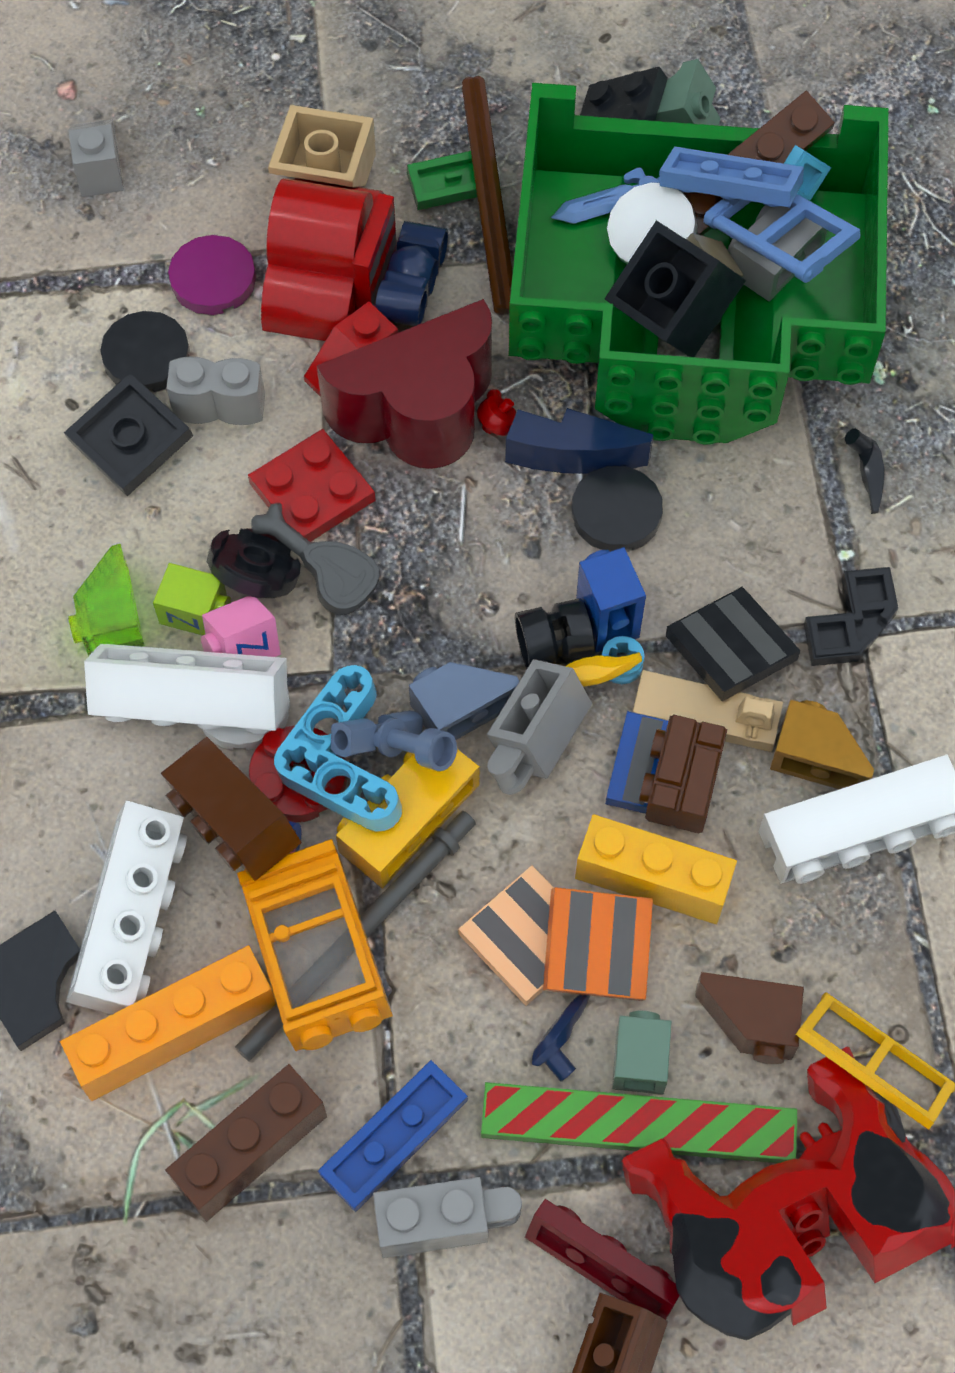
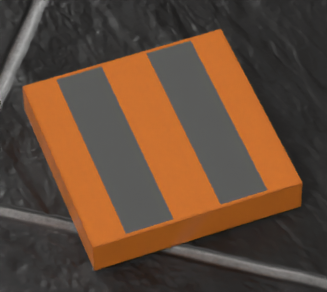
[543,887,653,1001]

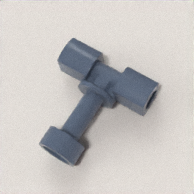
[331,710,457,771]

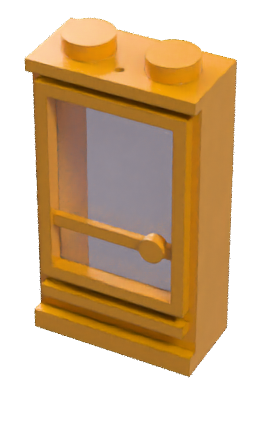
[237,839,393,1051]

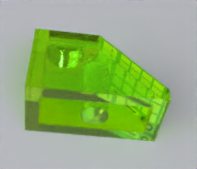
[68,544,145,657]

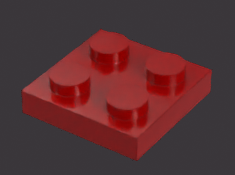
[248,429,376,542]

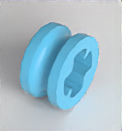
[602,636,645,684]

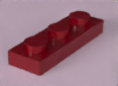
[525,1199,680,1320]

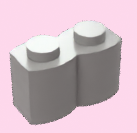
[167,357,265,425]

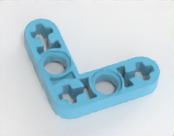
[274,665,402,832]

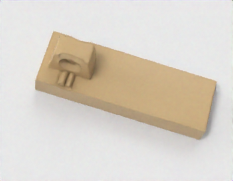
[633,670,783,752]

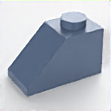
[409,662,520,740]

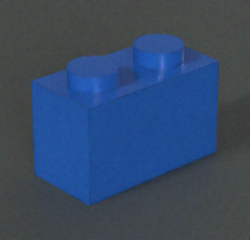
[576,547,646,652]

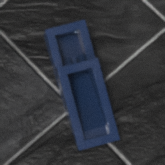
[505,408,654,474]

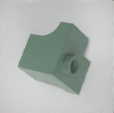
[655,59,721,126]

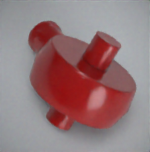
[477,389,517,436]

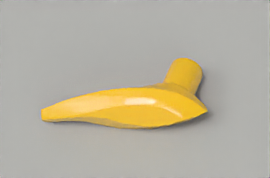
[566,652,642,687]

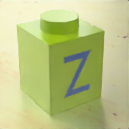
[153,563,231,636]

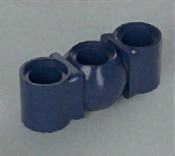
[375,221,449,327]

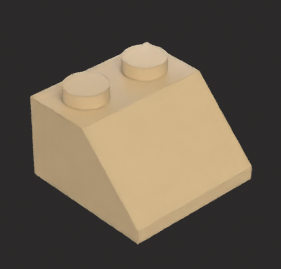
[268,105,376,187]

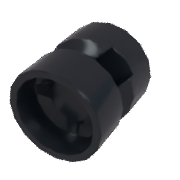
[514,598,595,669]

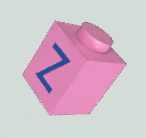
[201,596,281,657]

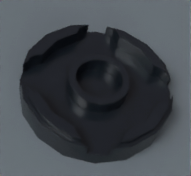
[100,311,190,392]
[572,466,663,552]
[206,528,301,598]

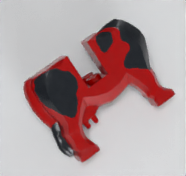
[622,1047,955,1340]

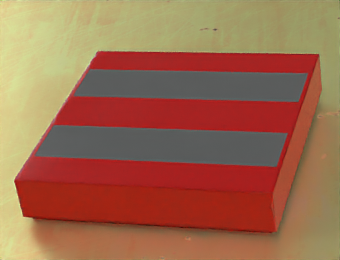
[352,193,397,310]

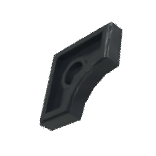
[0,911,80,1051]

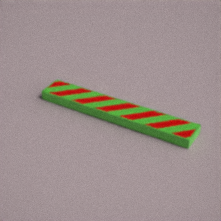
[481,1082,797,1163]

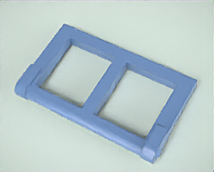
[704,194,860,283]

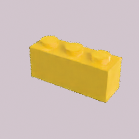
[336,749,480,889]
[575,814,737,925]

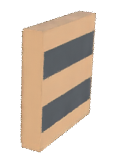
[458,865,554,1006]

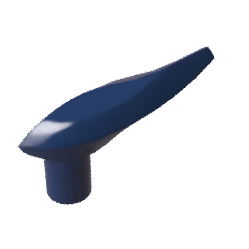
[532,994,590,1082]

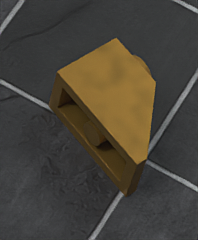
[770,699,874,789]

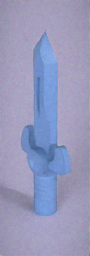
[551,168,660,224]

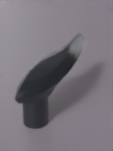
[844,428,885,514]

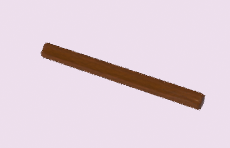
[462,76,513,315]

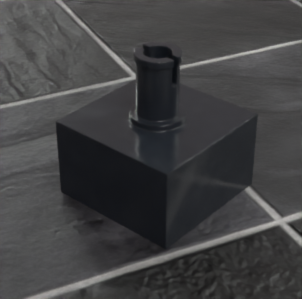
[604,220,746,357]

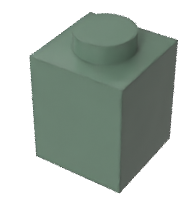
[612,1011,672,1095]

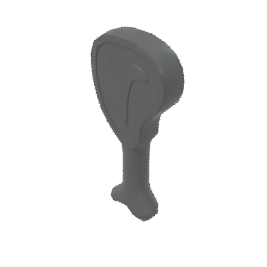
[251,503,379,615]

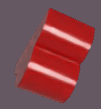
[261,178,384,341]

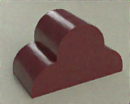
[317,299,492,469]

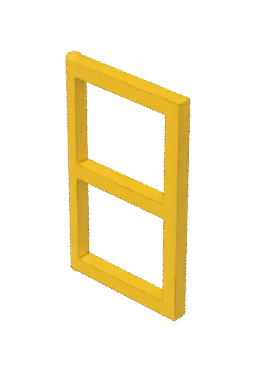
[795,992,955,1130]

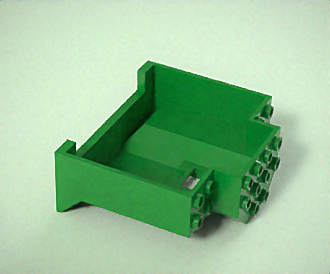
[508,83,889,445]

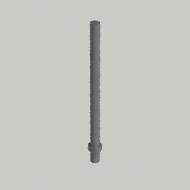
[235,811,476,1061]

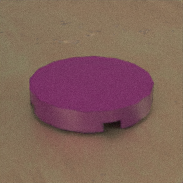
[168,235,256,315]

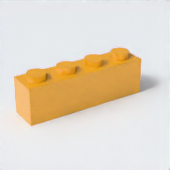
[60,945,276,1102]

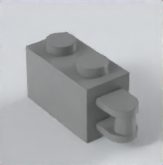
[487,659,592,795]
[373,1177,522,1258]

